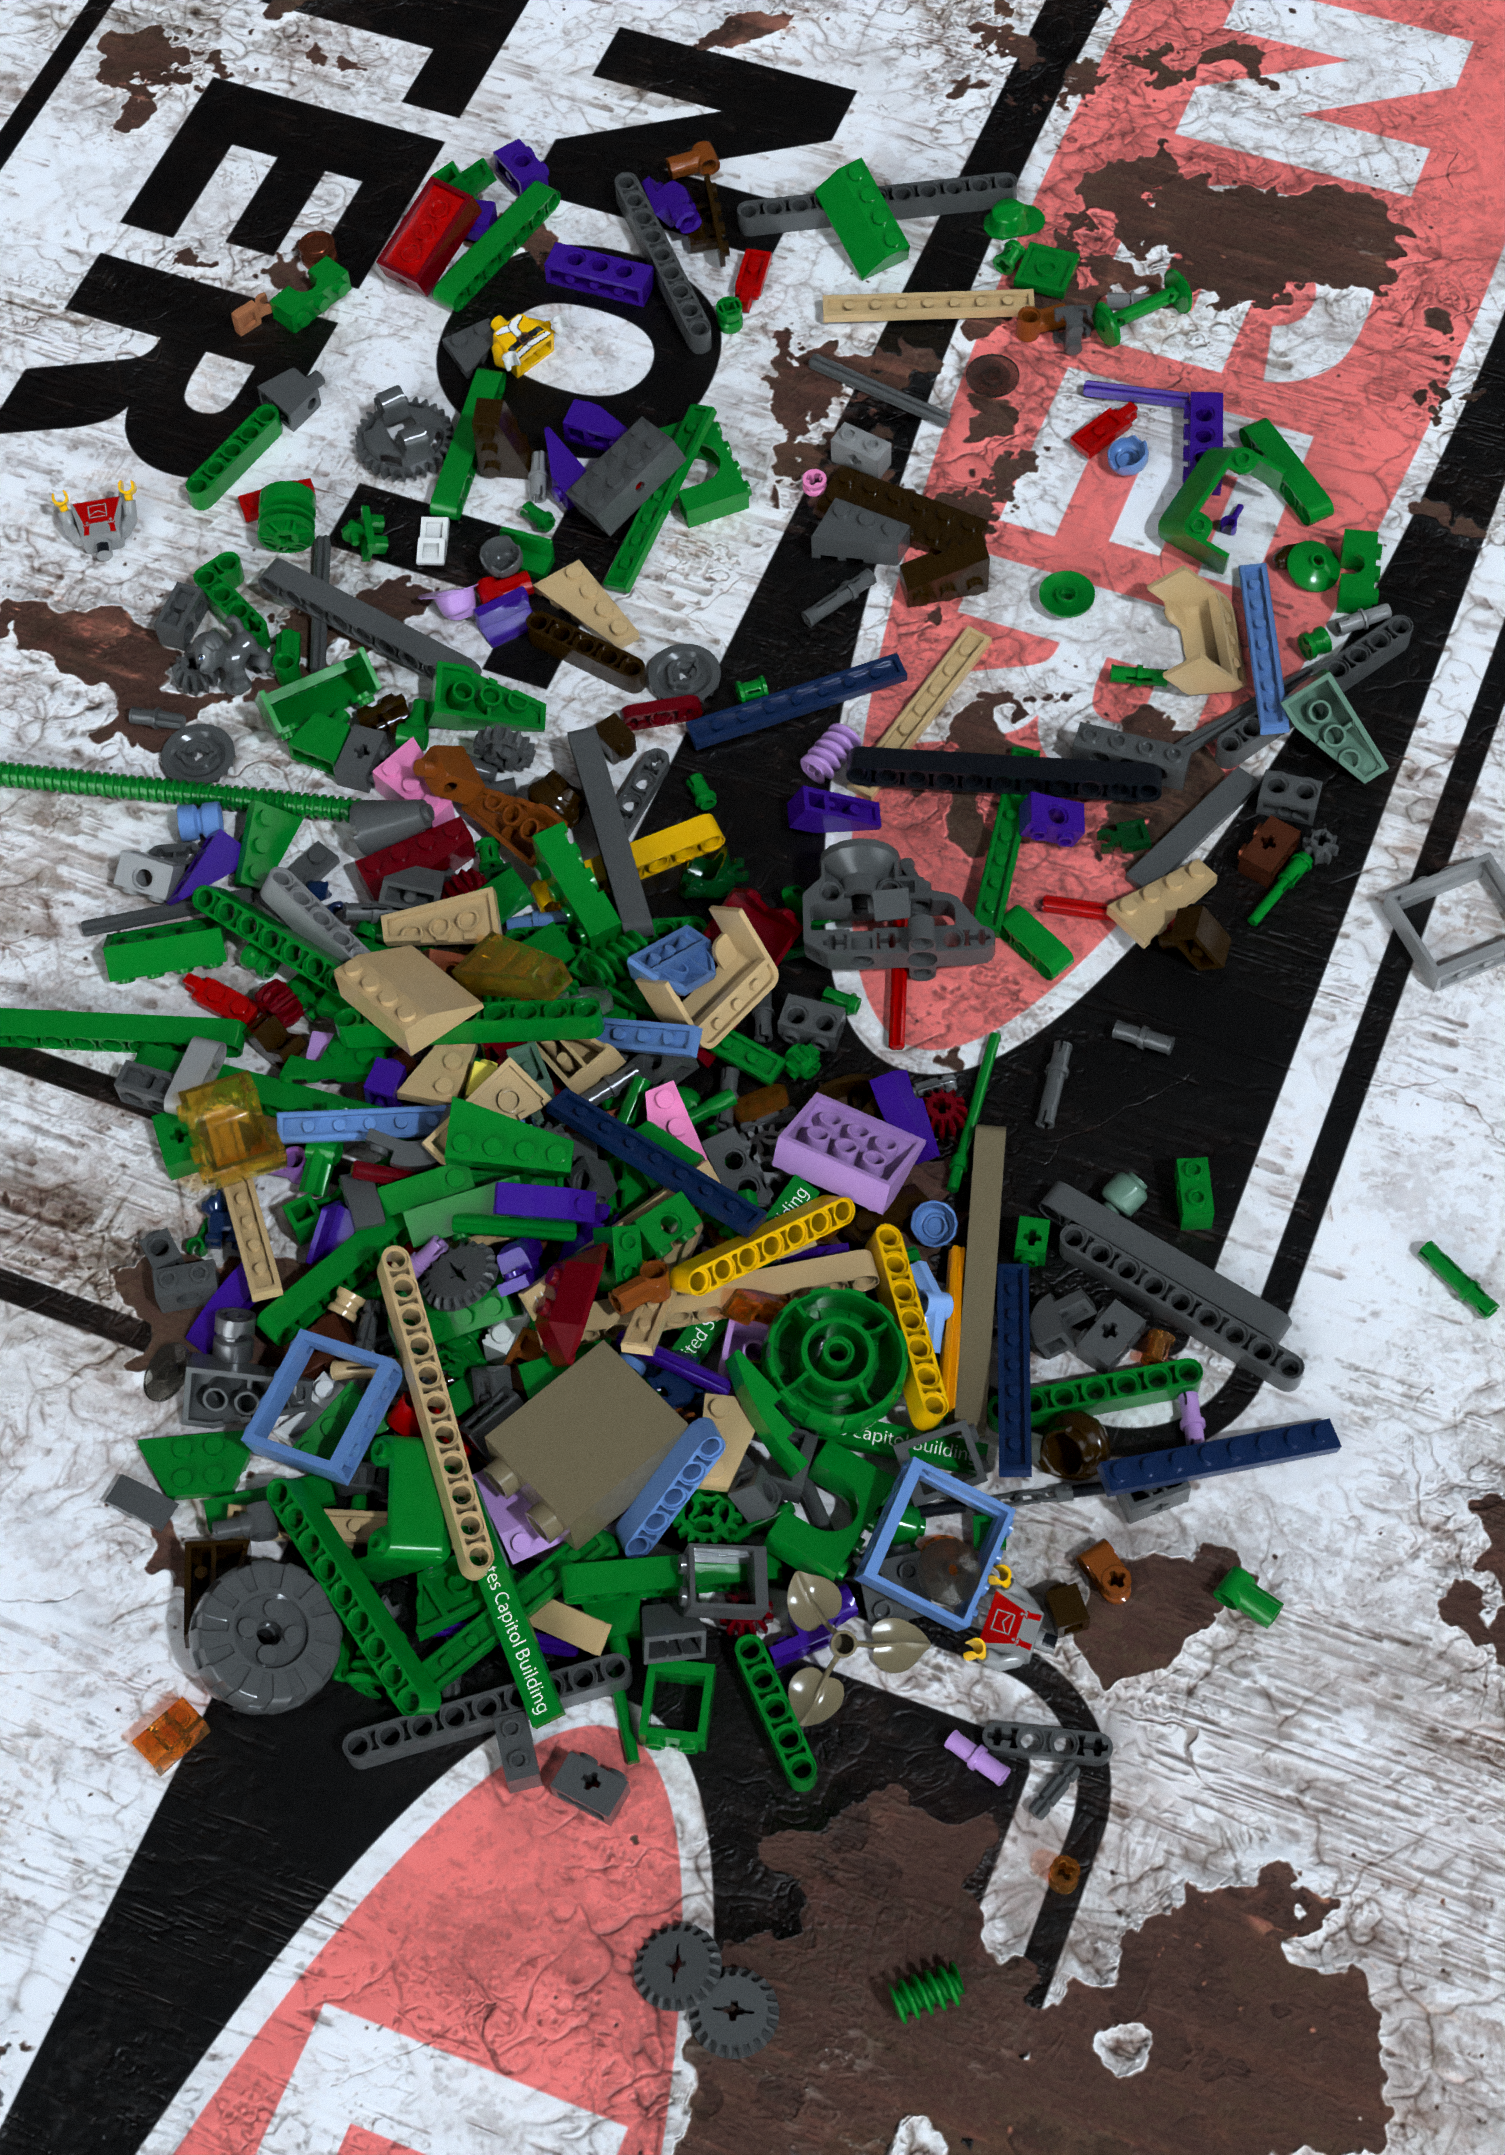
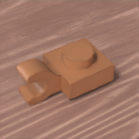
[231,292,272,337]

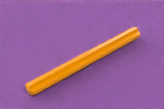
[939,1245,967,1412]

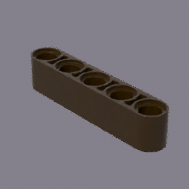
[526,611,647,694]

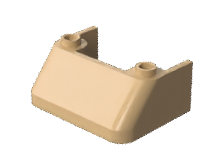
[1147,565,1247,695]
[635,905,779,1049]

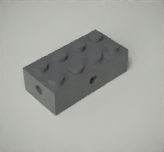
[565,417,687,536]

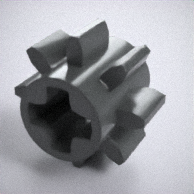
[1302,828,1339,865]

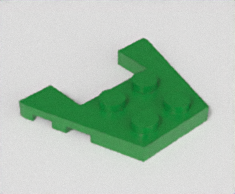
[279,990,394,1084]

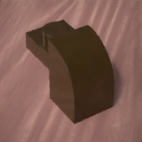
[242,1013,307,1070]

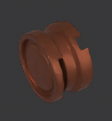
[298,231,338,269]

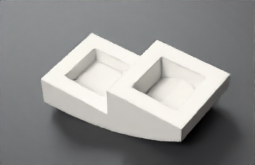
[416,517,450,566]

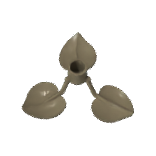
[787,1571,931,1726]

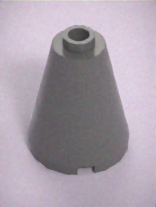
[350,799,435,856]

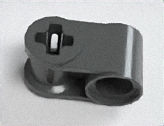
[331,1460,389,1500]

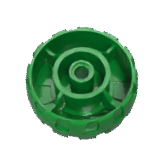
[760,1286,908,1438]

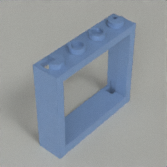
[241,1328,405,1486]
[853,1457,1016,1632]

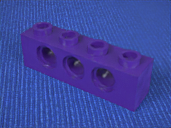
[544,242,655,307]
[1182,392,1223,496]

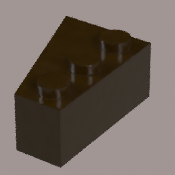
[472,398,536,480]
[900,532,990,608]
[184,1540,252,1648]

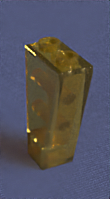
[451,931,573,1001]

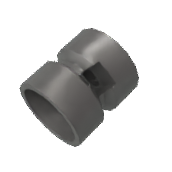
[212,1307,256,1364]

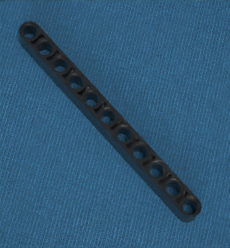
[846,746,1162,803]

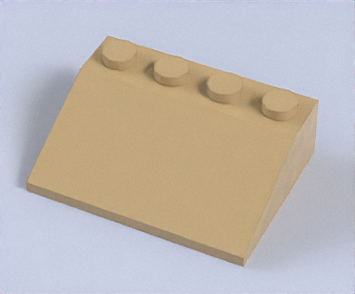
[333,945,484,1056]

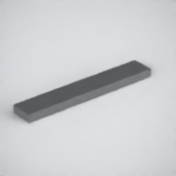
[1125,766,1260,890]

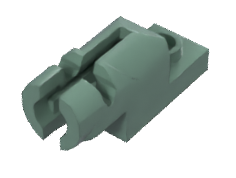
[506,1041,565,1128]

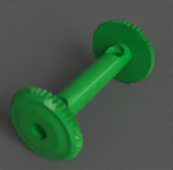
[1092,269,1193,347]

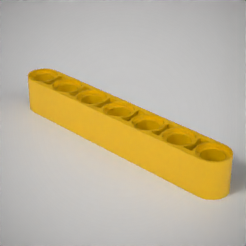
[530,814,725,913]
[670,1194,855,1296]
[865,1223,949,1432]

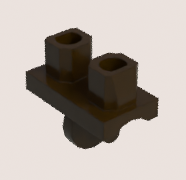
[356,693,410,735]

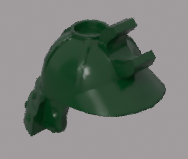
[678,846,749,899]

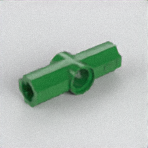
[299,1102,349,1197]

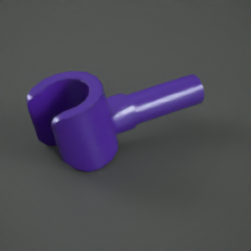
[1220,504,1244,535]

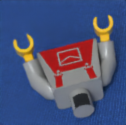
[51,480,137,561]
[963,1565,1059,1672]

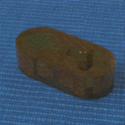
[733,1084,789,1122]

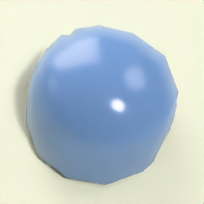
[1107,435,1149,476]
[910,1200,958,1248]

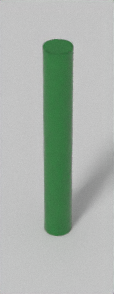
[609,1667,640,1765]

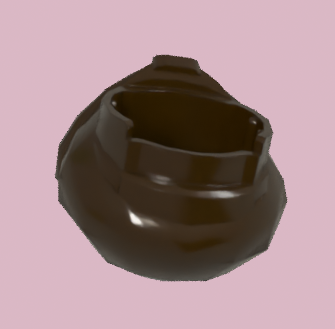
[527,769,587,829]
[1038,1410,1110,1481]

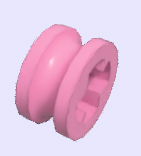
[802,469,827,497]

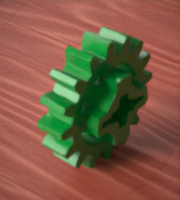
[673,1489,743,1544]

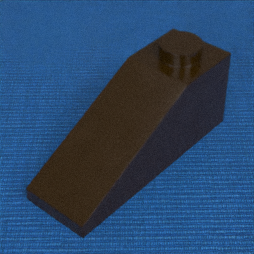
[843,1183,930,1251]

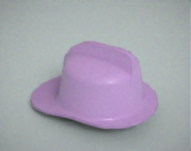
[418,584,479,620]

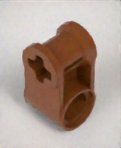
[1076,1538,1132,1605]

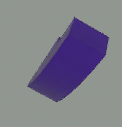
[869,1070,941,1166]
[185,1262,256,1355]

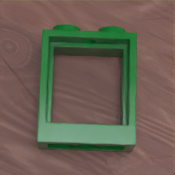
[638,1661,717,1754]

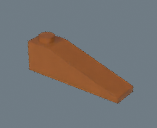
[461,787,568,869]

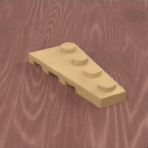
[533,559,640,649]
[1106,858,1218,949]
[381,886,504,947]
[421,1057,552,1166]

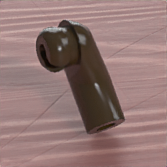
[1273,543,1298,570]

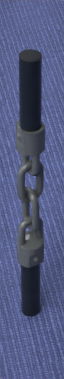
[917,1482,1106,1518]

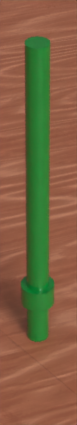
[946,1032,1001,1193]

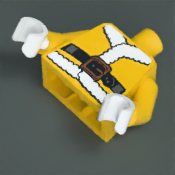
[490,314,569,379]

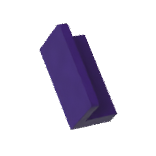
[474,586,533,648]
[306,1200,357,1265]

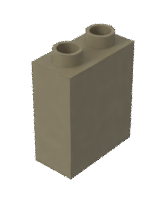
[483,1339,689,1551]

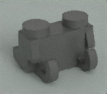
[1052,305,1093,355]

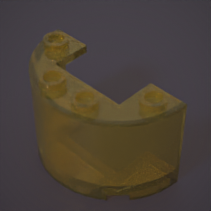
[176,1070,287,1191]

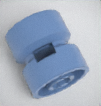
[177,801,224,842]

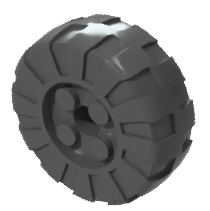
[188,1559,343,1715]

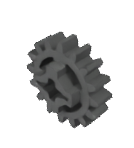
[473,725,536,772]

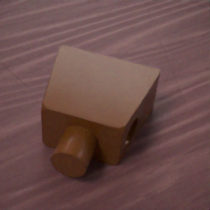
[413,745,485,805]

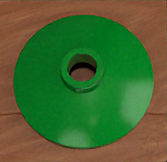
[1287,541,1340,592]
[1039,571,1095,618]

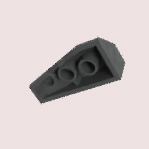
[181,1352,314,1429]

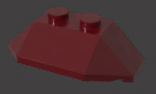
[535,1242,609,1368]

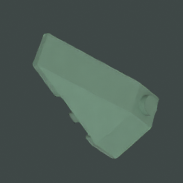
[1280,669,1389,784]

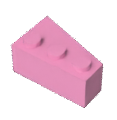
[372,737,455,831]
[645,1080,707,1194]

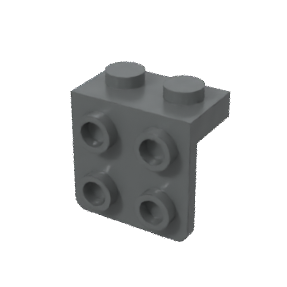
[852,1541,931,1627]

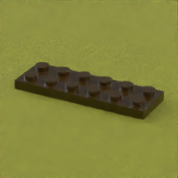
[817,465,989,555]

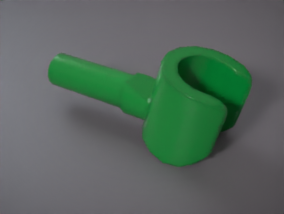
[186,1217,208,1257]

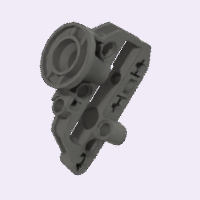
[803,838,995,981]

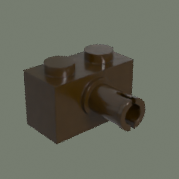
[1158,905,1232,971]

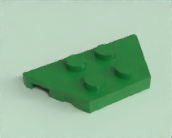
[138,1430,252,1501]
[416,1555,528,1642]

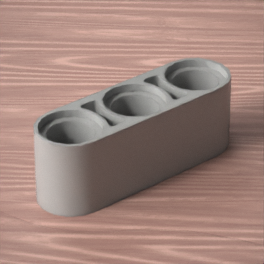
[164,1036,227,1120]

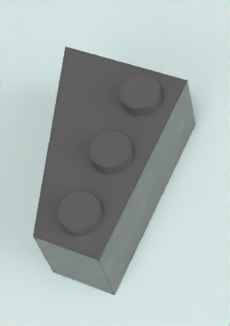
[811,498,910,566]

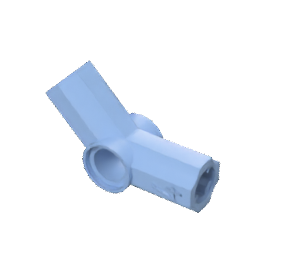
[910,1260,954,1354]

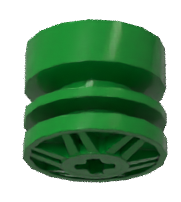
[257,481,317,553]

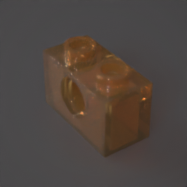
[131,1696,211,1777]

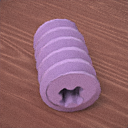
[800,723,862,784]

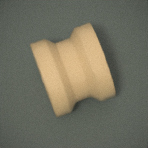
[327,1286,366,1323]

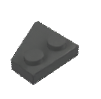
[442,318,495,379]

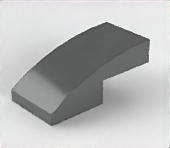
[339,1173,386,1232]
[104,1474,179,1533]

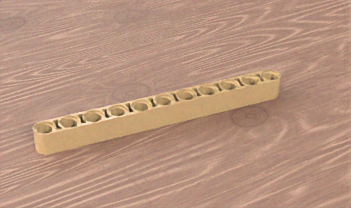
[377,1245,494,1581]
[537,1249,880,1352]

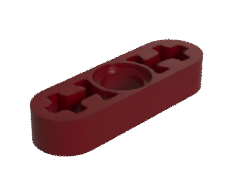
[619,695,703,731]

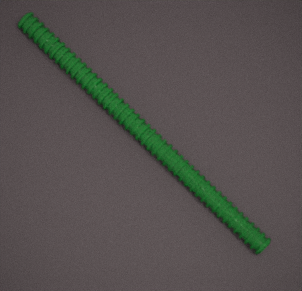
[0,761,362,823]

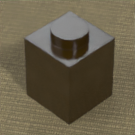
[594,713,637,765]
[1044,1582,1090,1639]

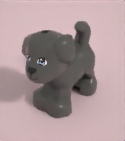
[192,614,273,695]

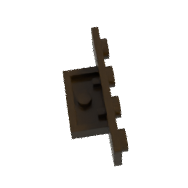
[687,174,730,267]

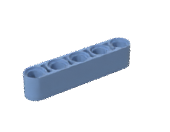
[615,1417,726,1559]

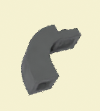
[365,1105,451,1171]

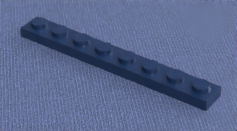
[686,653,907,750]
[546,1088,767,1238]
[997,1263,1032,1477]
[1096,1418,1342,1497]

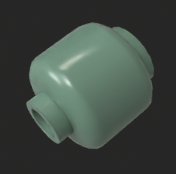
[1102,1171,1147,1217]

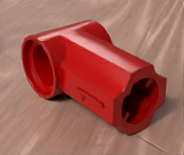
[475,571,534,605]

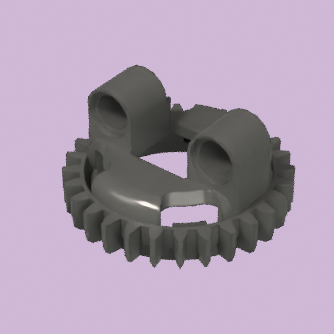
[355,385,454,483]

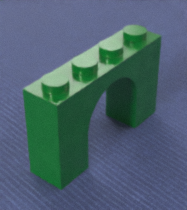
[659,421,752,528]
[473,867,576,993]
[763,1439,896,1582]

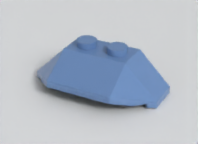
[627,924,716,996]

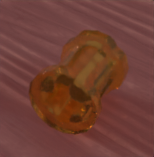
[1140,1329,1175,1366]
[1048,1855,1080,1894]

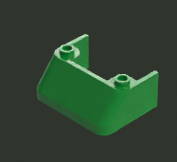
[1158,447,1286,575]
[254,646,382,741]
[356,1435,454,1583]

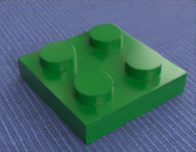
[1013,242,1080,300]

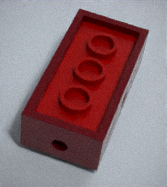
[376,175,482,297]

